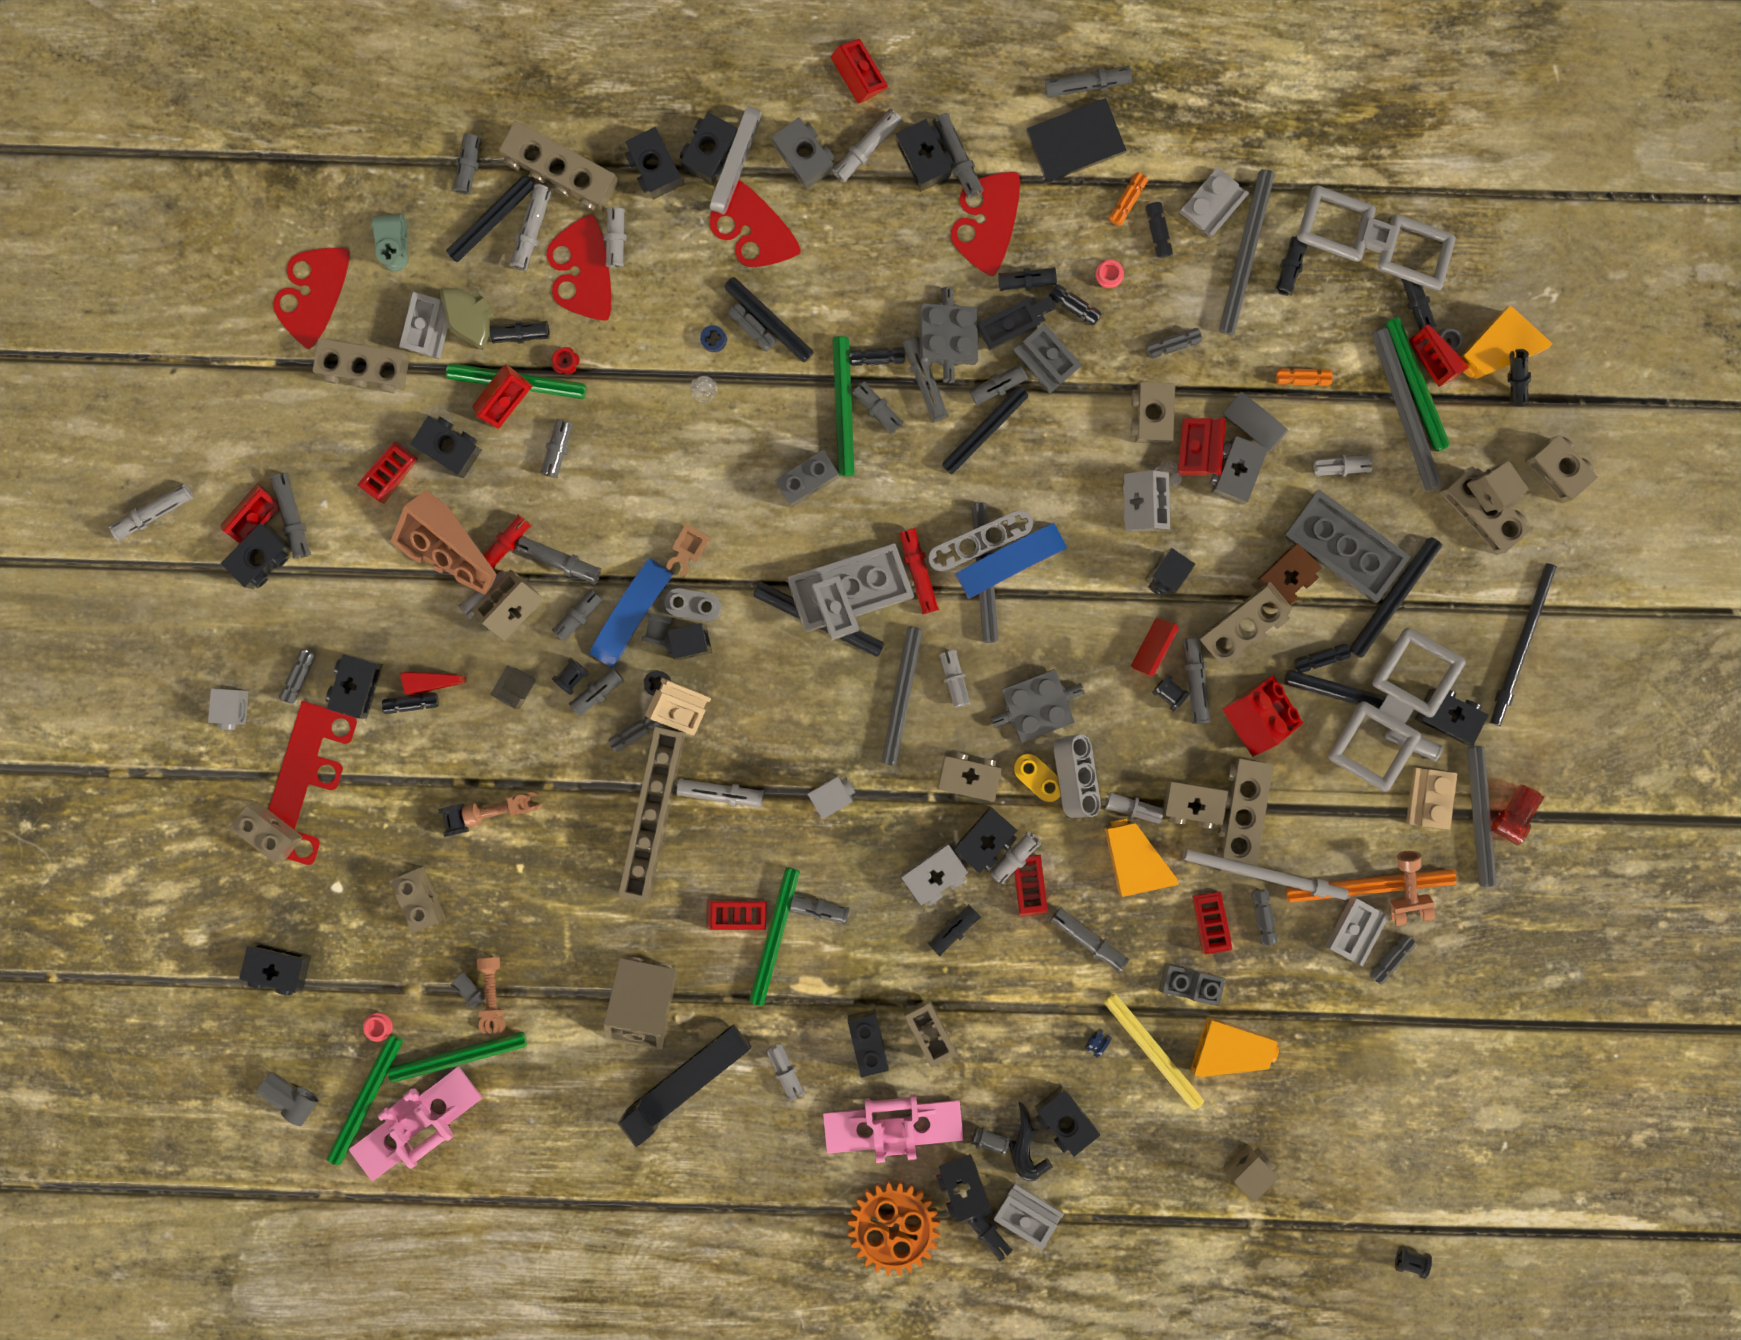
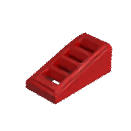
[1409,325,1469,387]
[357,441,418,504]
[400,671,466,695]
[1014,854,1048,917]
[1192,891,1233,954]
[706,900,767,930]

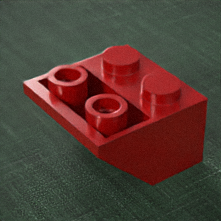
[1222,675,1303,757]

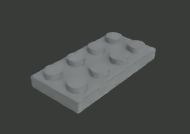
[787,543,914,633]

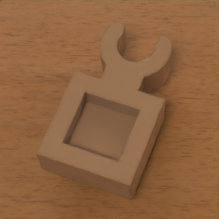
[666,523,711,578]

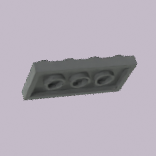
[1283,490,1411,603]

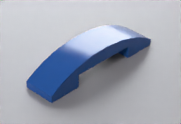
[955,523,1067,599]
[589,558,674,668]

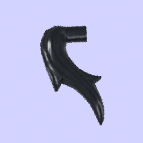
[1009,1102,1053,1181]

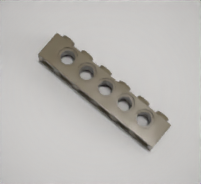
[618,727,686,903]

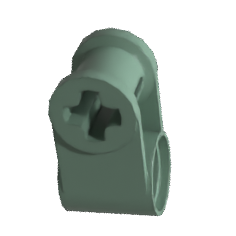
[372,213,408,272]

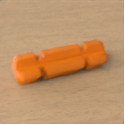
[1109,172,1148,226]
[1276,368,1333,386]

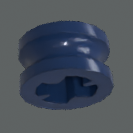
[700,325,727,353]
[1085,1028,1112,1058]

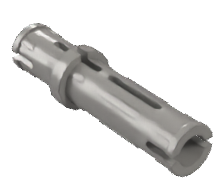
[832,108,903,183]
[509,184,552,271]
[109,483,194,541]
[677,778,764,808]

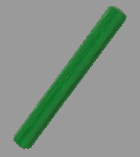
[1384,317,1450,452]
[832,336,855,477]
[446,363,587,399]
[749,867,800,1006]
[388,1032,527,1083]
[326,1034,403,1166]

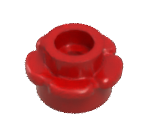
[552,347,580,375]

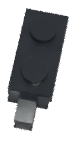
[977,296,1056,351]

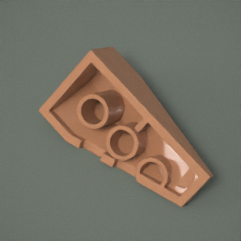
[390,490,497,595]

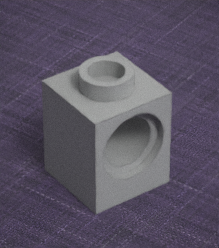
[208,688,249,730]

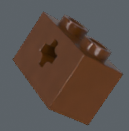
[1251,543,1321,609]

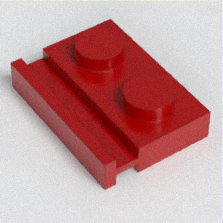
[1178,417,1226,476]

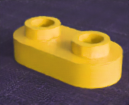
[1013,754,1061,802]

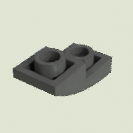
[1223,392,1289,453]
[1159,963,1226,1006]

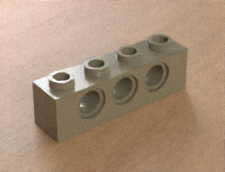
[499,121,619,211]
[1214,758,1274,878]

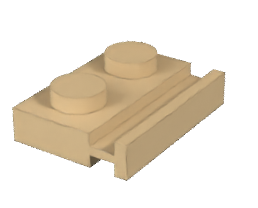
[645,678,711,736]
[1406,767,1457,830]

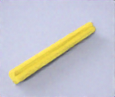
[1104,993,1204,1110]

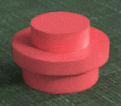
[1095,259,1124,288]
[363,1012,393,1042]

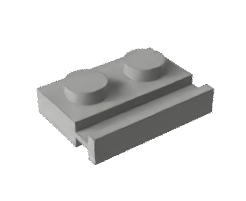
[1180,167,1249,239]
[399,292,448,359]
[1325,896,1389,966]
[993,1182,1064,1250]

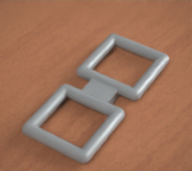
[1297,185,1456,291]
[1328,628,1466,791]

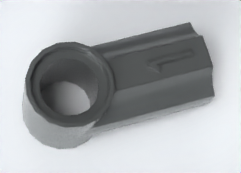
[257,1072,319,1126]

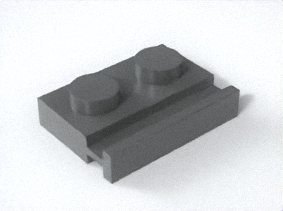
[1013,323,1082,394]

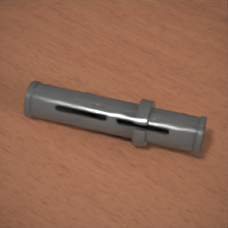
[1045,65,1132,98]
[932,113,984,198]
[902,336,949,423]
[270,473,311,559]
[516,536,602,585]
[1183,637,1211,724]
[1050,907,1130,974]

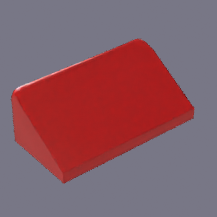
[831,38,888,104]
[472,364,533,429]
[220,484,279,544]
[1131,618,1179,677]

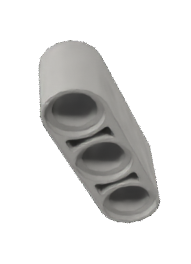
[1054,734,1101,818]

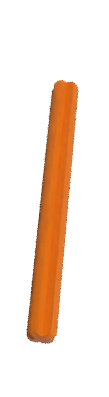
[1286,869,1457,902]

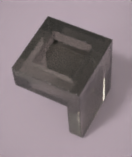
[490,665,536,709]

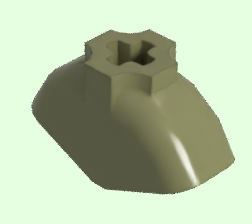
[440,288,494,350]

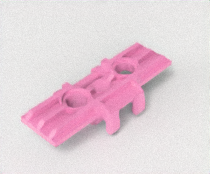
[349,1066,483,1182]
[823,1094,963,1163]

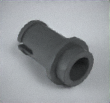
[450,972,486,1009]
[971,1127,1010,1156]

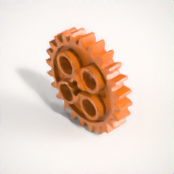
[848,1180,940,1276]

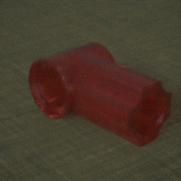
[1491,784,1544,846]

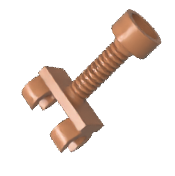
[462,791,543,828]
[1390,850,1435,927]
[477,957,506,1034]

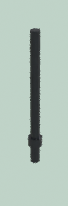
[1490,563,1557,727]

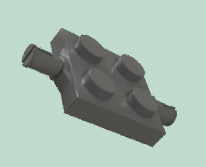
[919,287,978,383]
[990,669,1085,743]

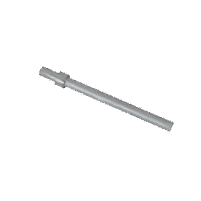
[1183,849,1349,900]

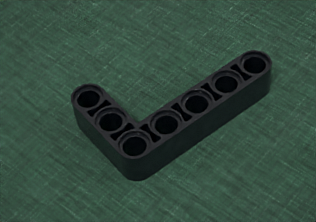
[617,1024,752,1147]

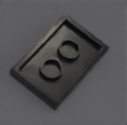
[1026,98,1126,184]

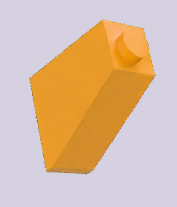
[1460,305,1553,379]
[1104,818,1179,897]
[1190,1016,1279,1077]

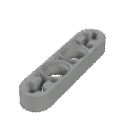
[710,106,762,215]
[929,510,1033,572]

